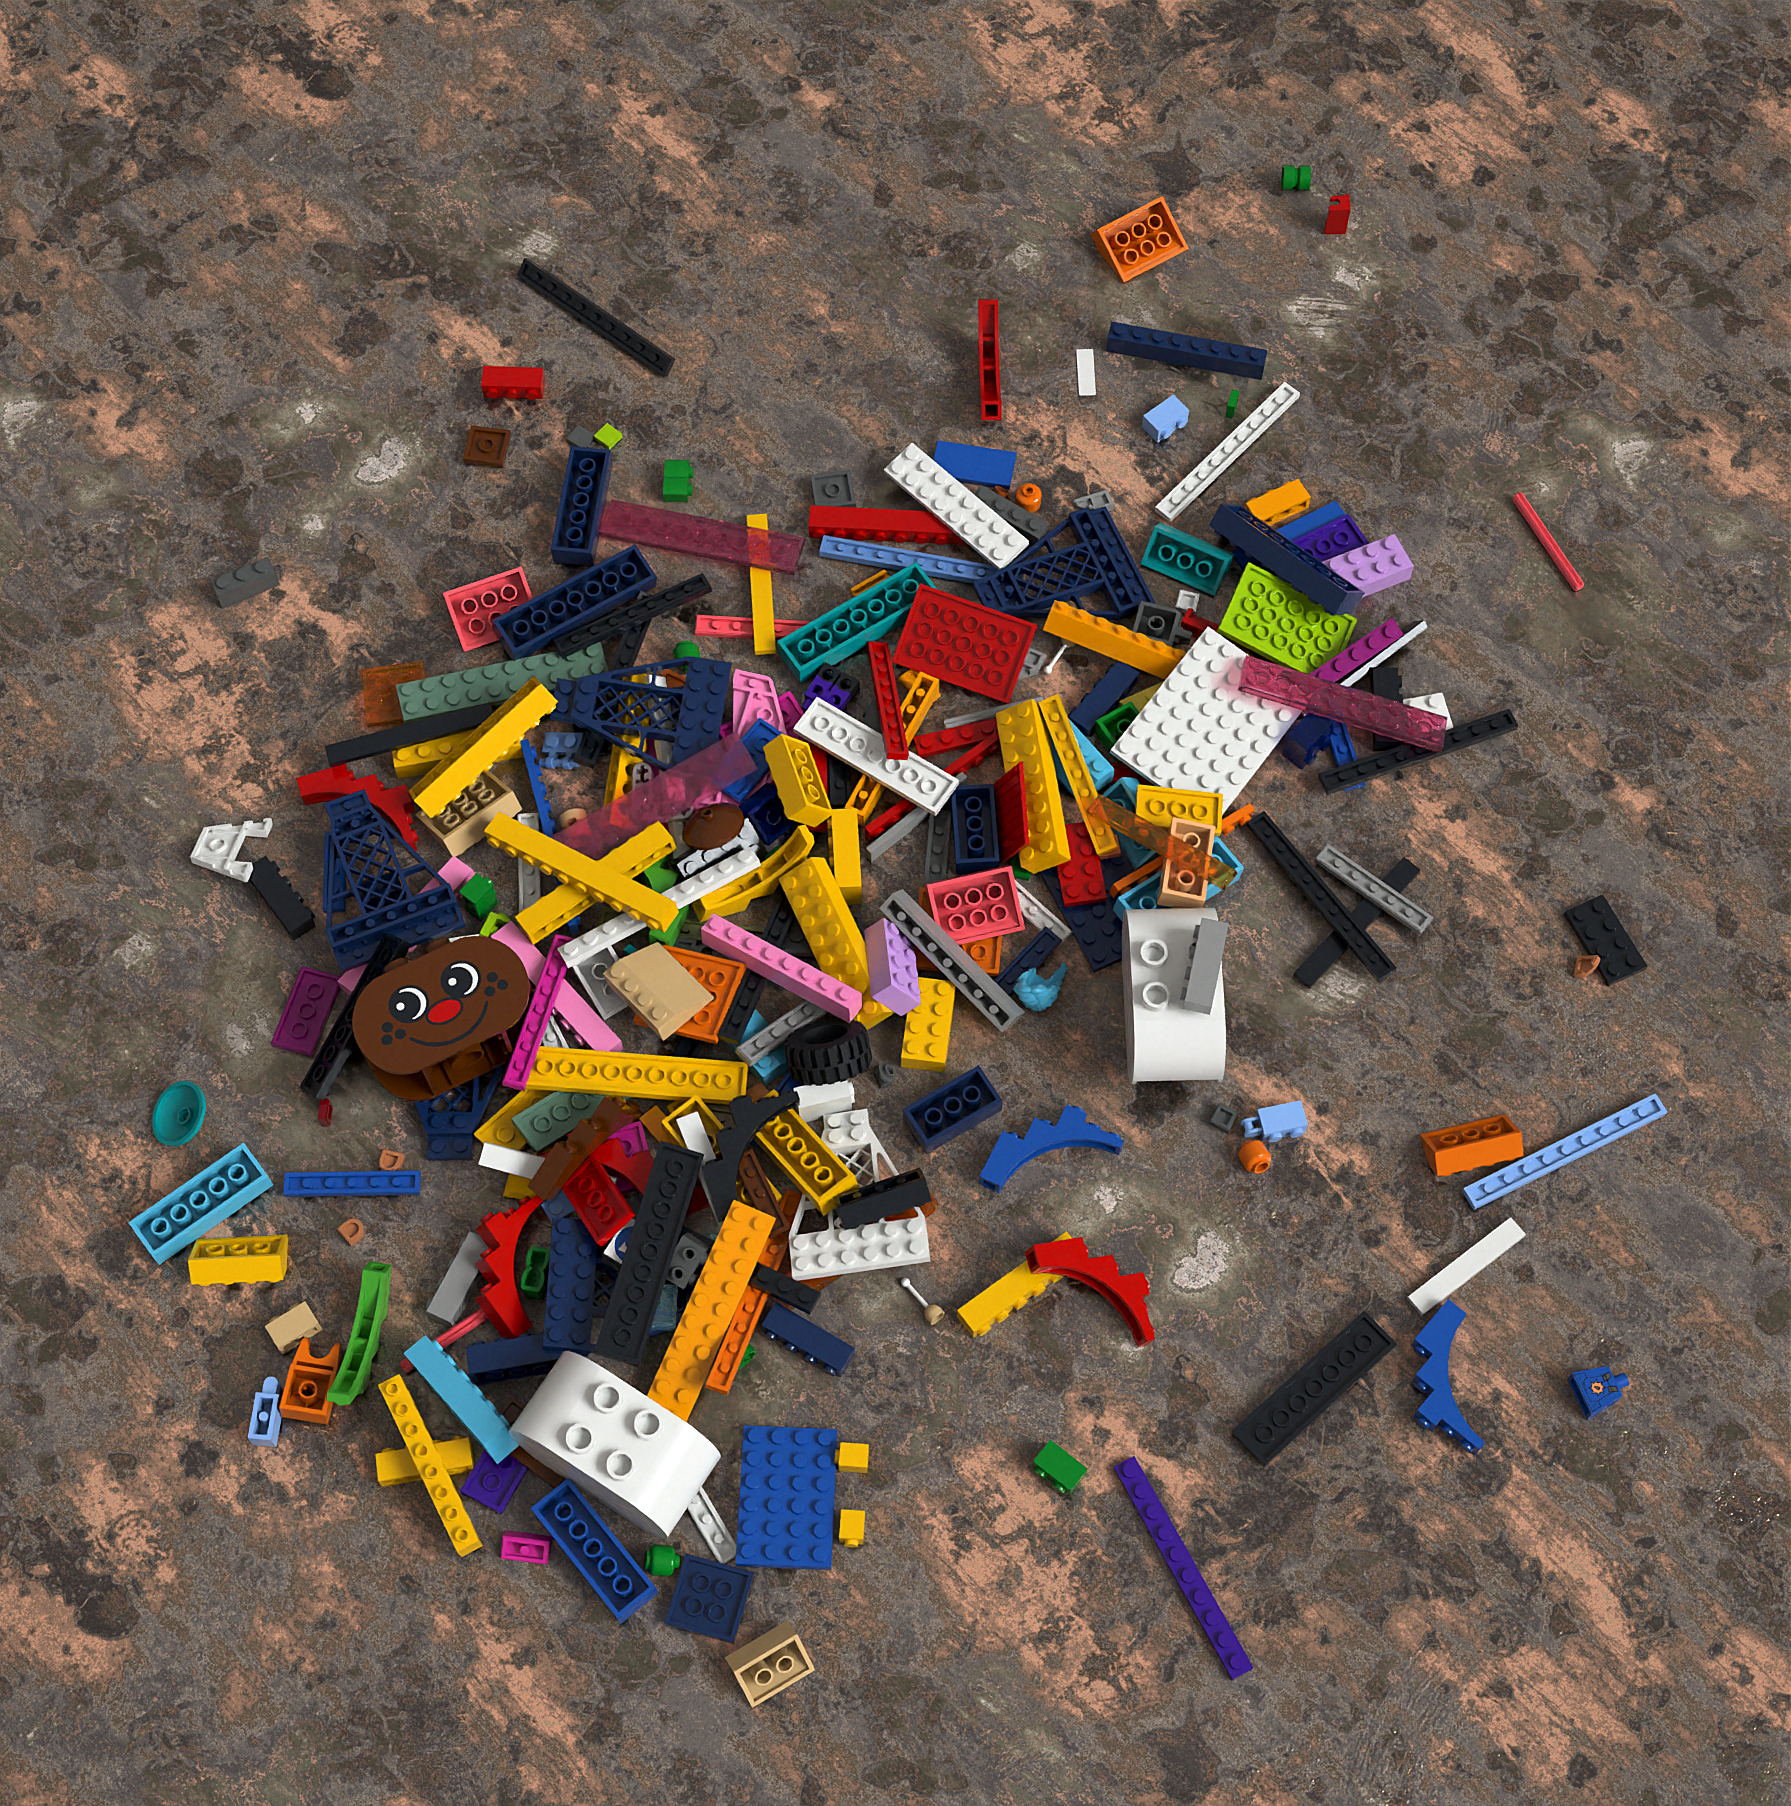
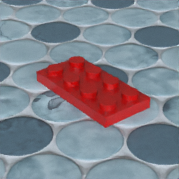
[1056,822,1107,907]
[561,1154,635,1246]

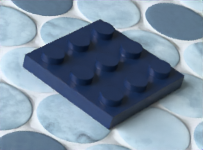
[665,1554,755,1644]

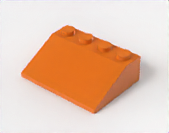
[1090,196,1189,283]

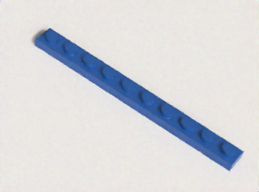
[520,739,581,935]

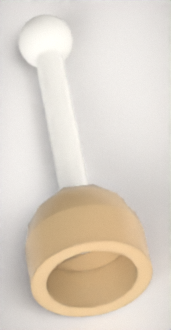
[1044,637,1076,674]
[901,1278,945,1325]

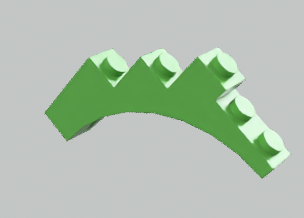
[603,836,690,947]
[327,1261,392,1405]

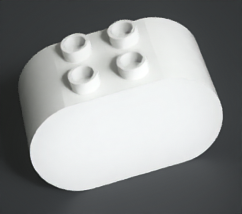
[1122,908,1226,1085]
[509,1351,721,1539]

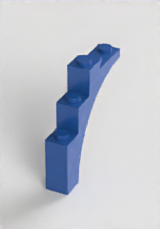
[979,1105,1124,1193]
[1411,1299,1485,1455]

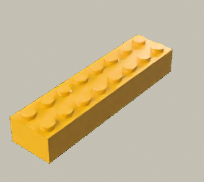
[409,676,558,818]
[995,699,1071,874]
[778,857,895,1030]

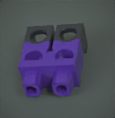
[801,662,860,713]

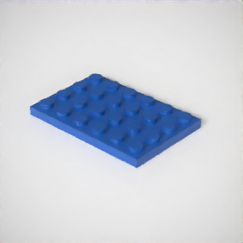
[736,1425,837,1570]

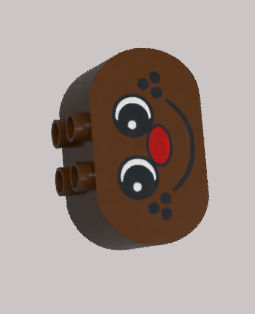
[352,936,534,1101]

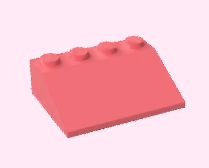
[442,566,533,652]
[924,865,1025,945]

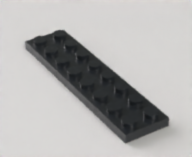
[299,932,410,1100]
[1231,1311,1397,1467]

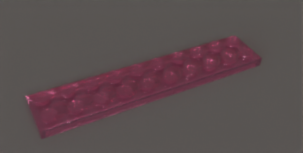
[599,499,805,576]
[1238,655,1447,753]
[550,732,758,861]

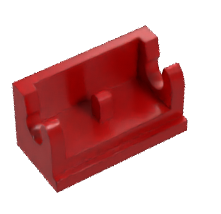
[1324,194,1351,234]
[1181,608,1223,639]

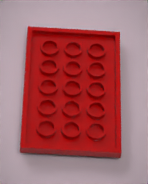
[892,583,1038,704]

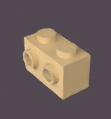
[265,1301,323,1355]

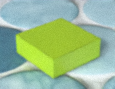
[594,423,623,450]

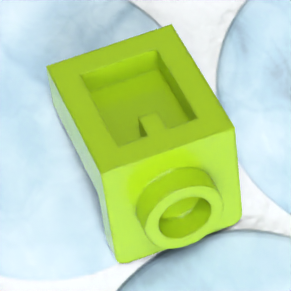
[479,912,511,938]

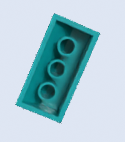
[1140,523,1235,596]

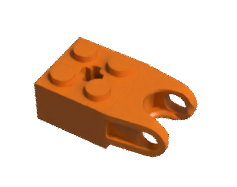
[279,1337,342,1425]

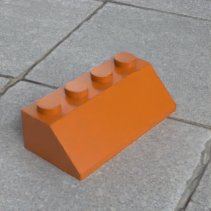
[1420,1114,1524,1177]

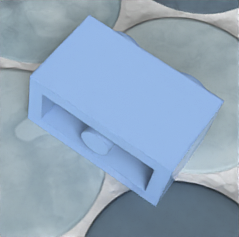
[1142,395,1189,443]

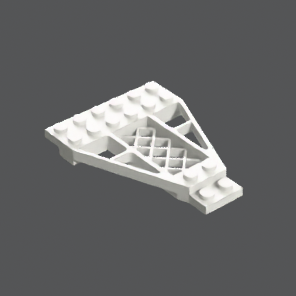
[789,1109,930,1281]

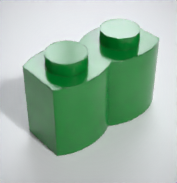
[663,459,694,502]
[521,1246,550,1300]

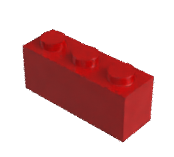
[481,366,545,400]

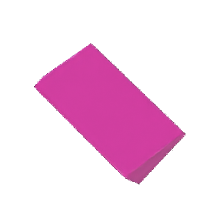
[500,1530,552,1565]

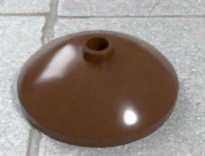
[682,802,745,850]

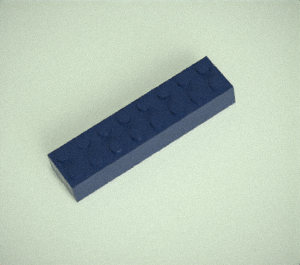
[1209,504,1365,616]
[492,544,657,661]

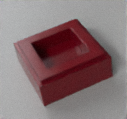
[318,1098,333,1127]

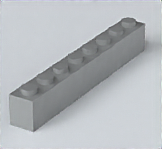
[879,889,1025,1032]

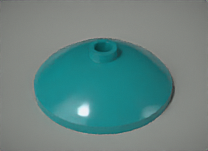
[152,1081,206,1147]

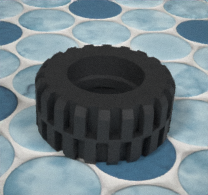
[784,1018,872,1086]

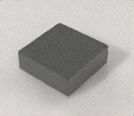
[566,425,594,448]
[1208,1103,1239,1134]

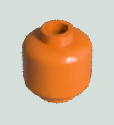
[1015,483,1042,513]
[1238,1140,1272,1174]

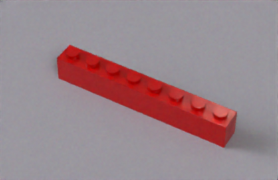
[808,505,968,546]

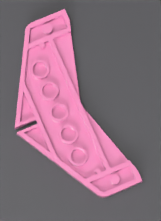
[692,669,787,813]

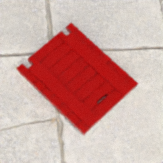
[993,761,1029,864]

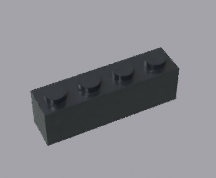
[1370,667,1405,751]
[249,855,316,941]
[833,1168,932,1231]

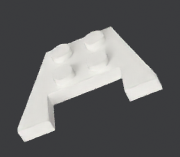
[190,818,273,882]

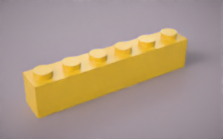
[957,1231,1072,1338]

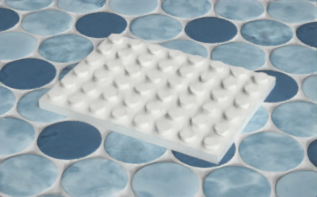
[1110,627,1311,815]

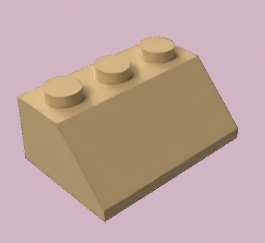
[725,1620,815,1708]

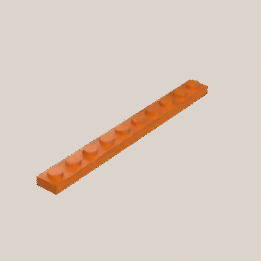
[705,1189,802,1396]

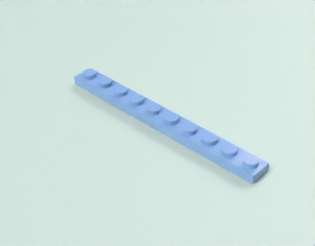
[1462,1093,1667,1210]

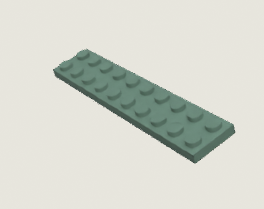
[396,642,608,724]

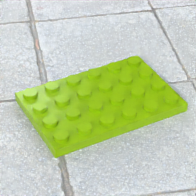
[1216,562,1358,687]

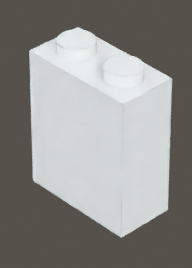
[793,1080,855,1123]

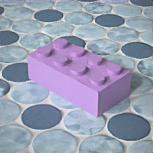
[1322,534,1414,597]
[864,918,921,1016]

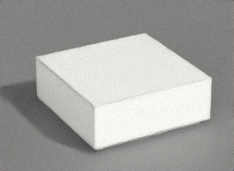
[1175,590,1200,615]

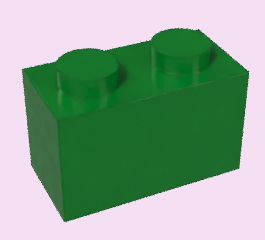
[459,873,498,922]
[1032,1440,1088,1496]

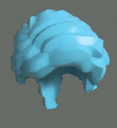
[1013,963,1068,1011]

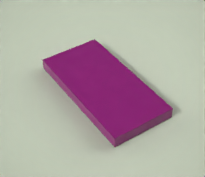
[270,966,342,1057]

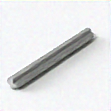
[943,696,1044,729]

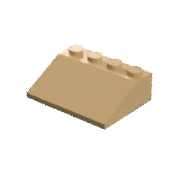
[415,771,522,857]
[603,942,714,1041]

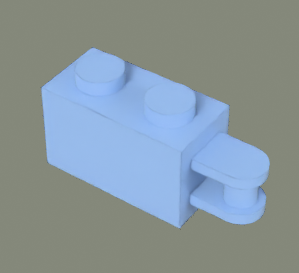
[1241,1100,1308,1142]
[248,1377,282,1447]

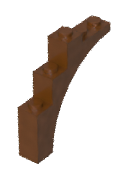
[527,1095,645,1200]

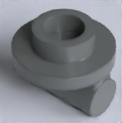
[873,1062,895,1088]

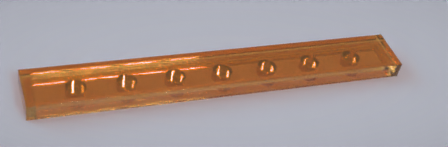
[1087,794,1237,890]

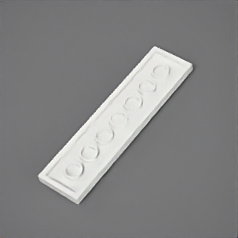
[884,443,1029,570]
[793,697,959,816]

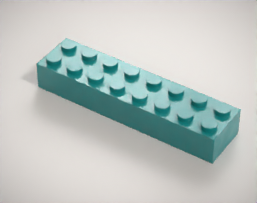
[777,562,937,684]

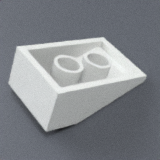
[571,945,628,1020]

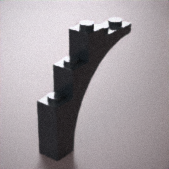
[702,1090,800,1223]

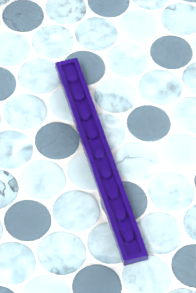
[1113,1456,1253,1680]

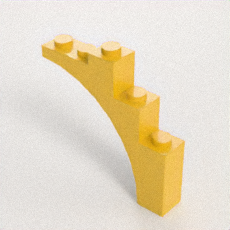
[691,824,815,922]

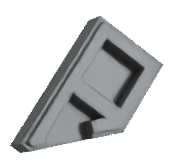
[1072,489,1115,511]
[1018,648,1047,680]

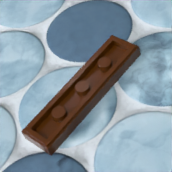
[738,1148,790,1240]

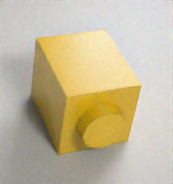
[835,1442,869,1473]
[839,1509,865,1547]

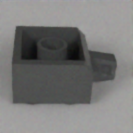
[1133,601,1192,648]

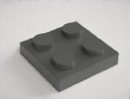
[810,470,856,508]

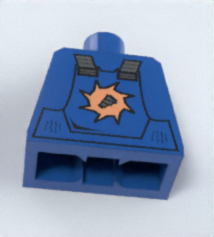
[1567,1366,1629,1420]

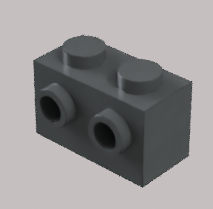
[666,1233,711,1289]

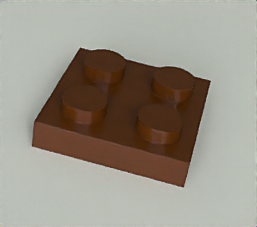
[463,425,511,468]

